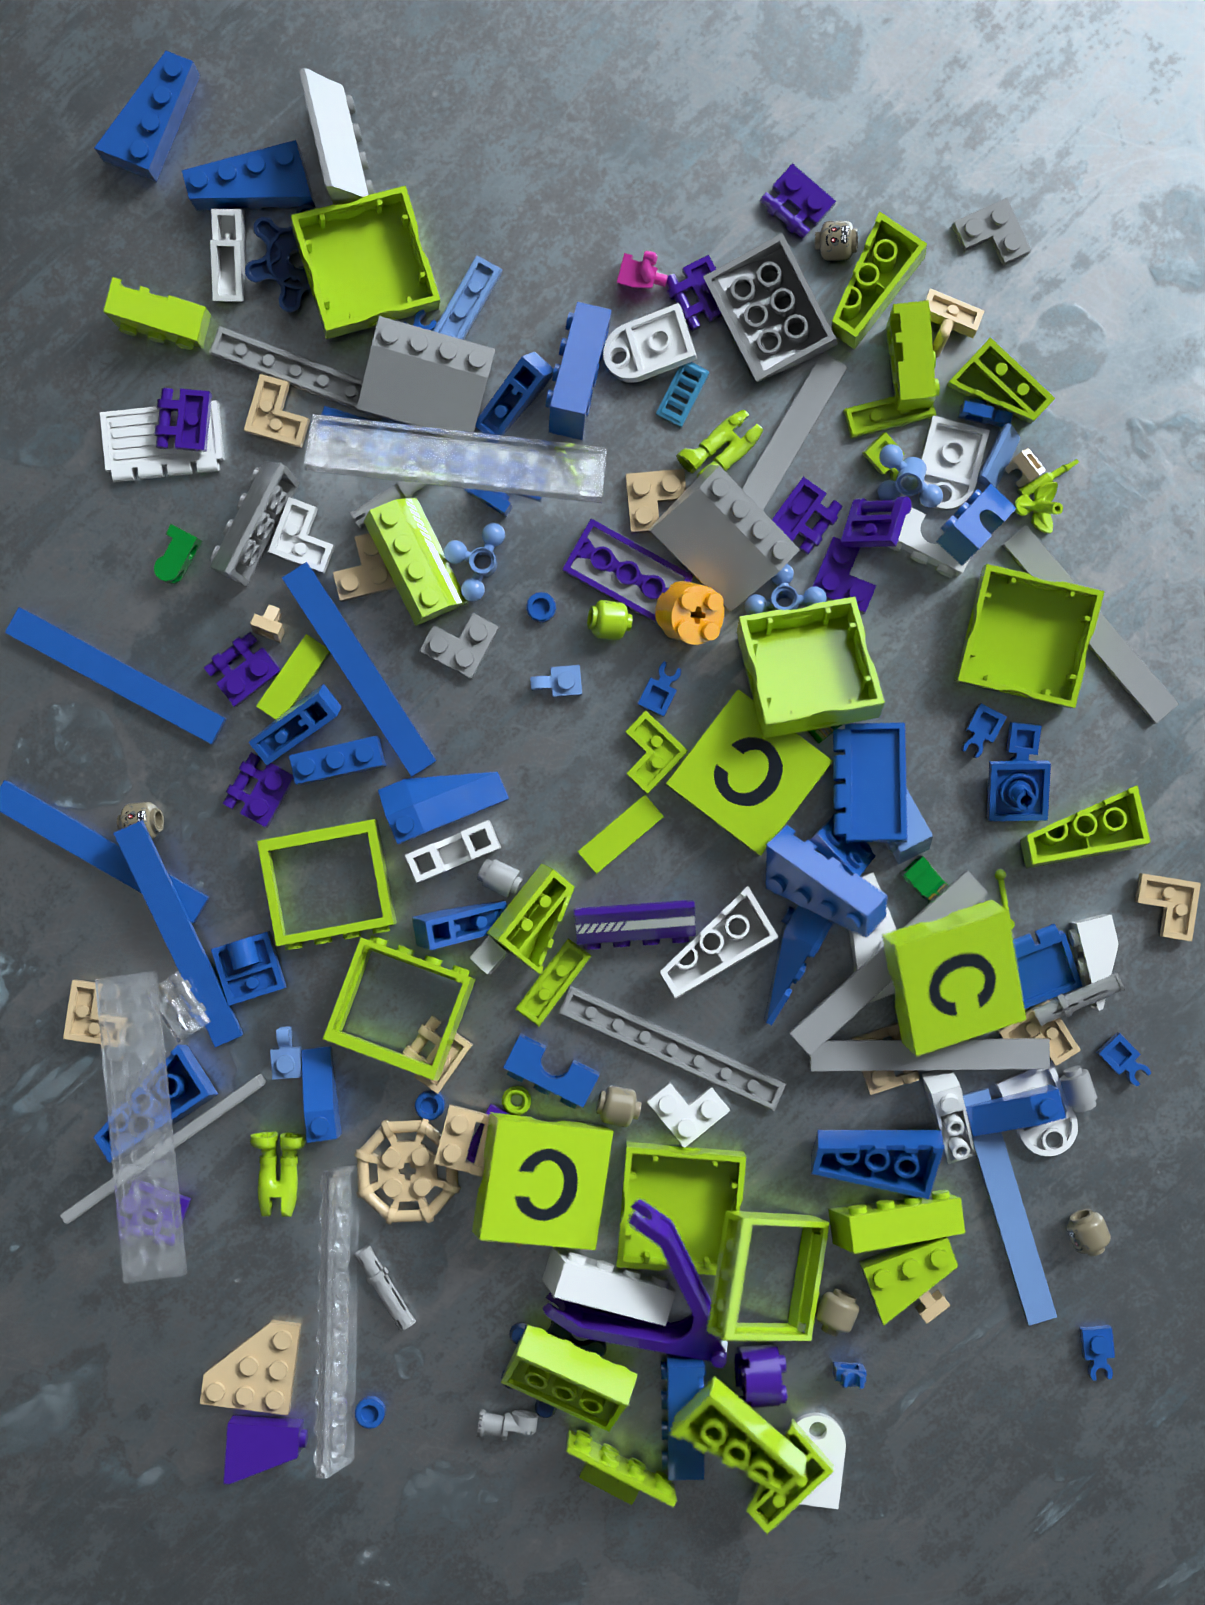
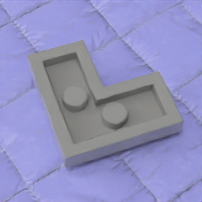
[952,198,1031,266]
[419,613,499,679]

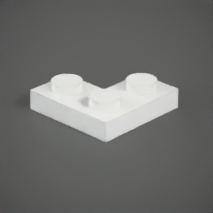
[268,497,335,574]
[647,1082,730,1148]

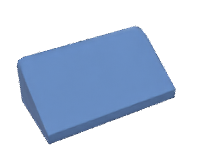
[977,423,1020,488]

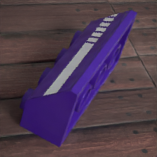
[574,900,696,950]

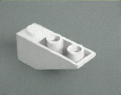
[1068,914,1119,1010]
[921,1070,976,1164]

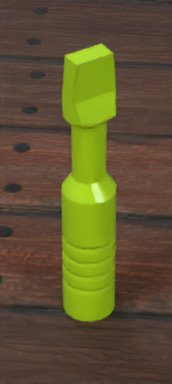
[1018,459,1079,497]

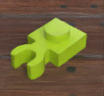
[862,432,910,481]

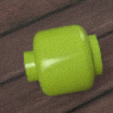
[587,600,632,640]

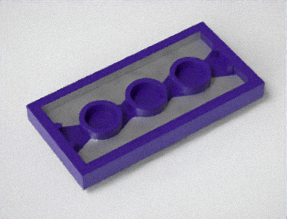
[562,518,694,624]

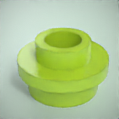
[502,1085,532,1115]

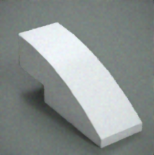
[210,209,246,301]

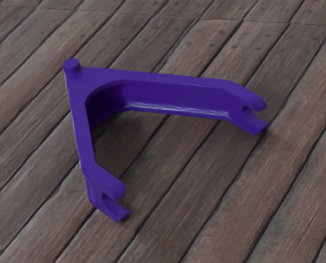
[543,1199,728,1368]

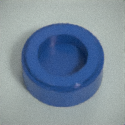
[526,592,556,623]
[415,1090,445,1121]
[355,1396,386,1429]

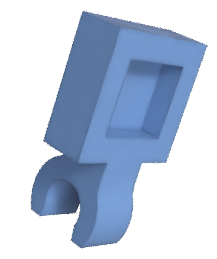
[530,665,582,697]
[270,1026,302,1080]

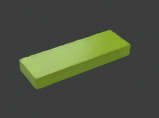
[843,396,936,439]
[256,634,330,720]
[578,795,664,874]
[515,938,592,1027]

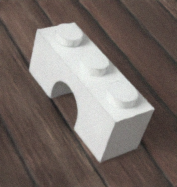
[889,507,970,578]
[405,820,501,883]

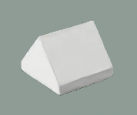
[469,936,510,975]

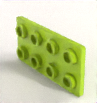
[566,1429,677,1507]

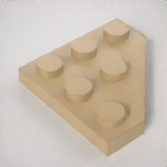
[200,1320,301,1415]

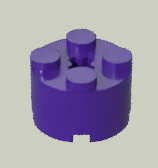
[734,1344,787,1408]

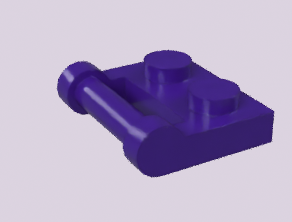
[840,496,912,547]

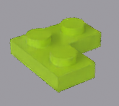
[625,711,688,794]

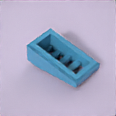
[656,362,710,428]

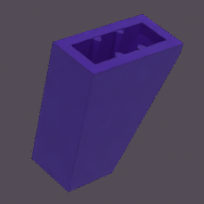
[224,1415,308,1484]

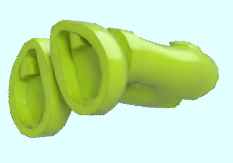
[676,409,763,478]
[250,1132,306,1217]

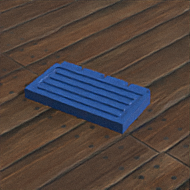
[833,723,907,842]
[1013,924,1082,1009]

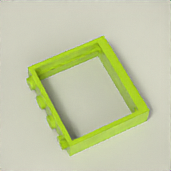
[257,819,397,950]
[323,935,476,1080]
[707,1211,830,1341]

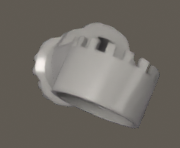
[477,1409,538,1441]

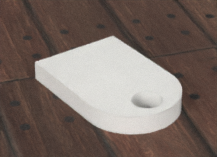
[603,303,697,383]
[918,416,990,511]
[995,1060,1078,1156]
[795,1412,846,1509]

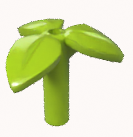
[1014,482,1063,533]

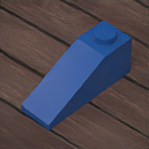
[475,352,554,443]
[248,684,342,765]
[412,900,507,950]
[301,1046,342,1143]
[965,1085,1066,1137]

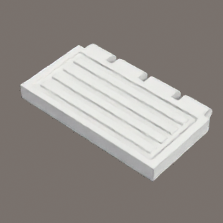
[100,400,224,483]

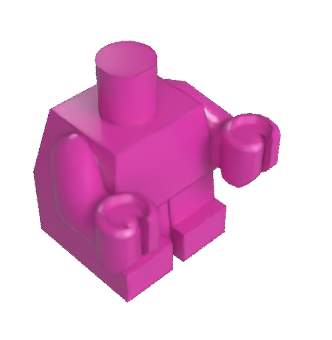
[617,251,668,289]

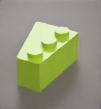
[886,300,940,411]
[859,1237,958,1325]

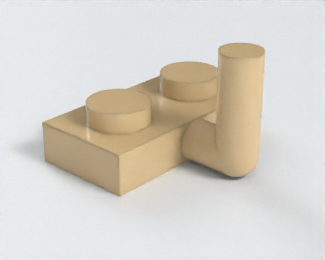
[925,288,984,357]

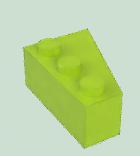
[103,277,211,350]
[947,337,1056,424]
[487,863,575,975]
[746,1418,834,1534]

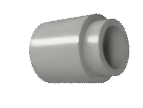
[477,859,523,898]
[1059,1066,1097,1113]

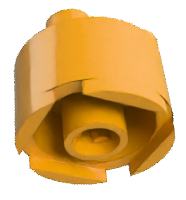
[655,581,724,645]

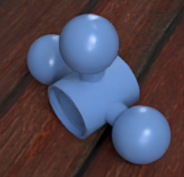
[878,444,943,508]
[444,523,505,602]
[744,564,827,615]

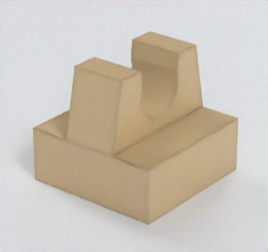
[1005,448,1046,487]
[250,605,285,643]
[915,1290,951,1324]

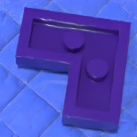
[812,536,876,614]

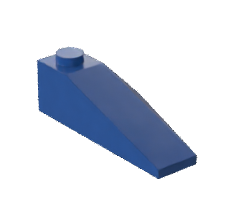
[378,772,509,844]
[764,904,833,1026]

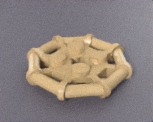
[354,1118,461,1225]

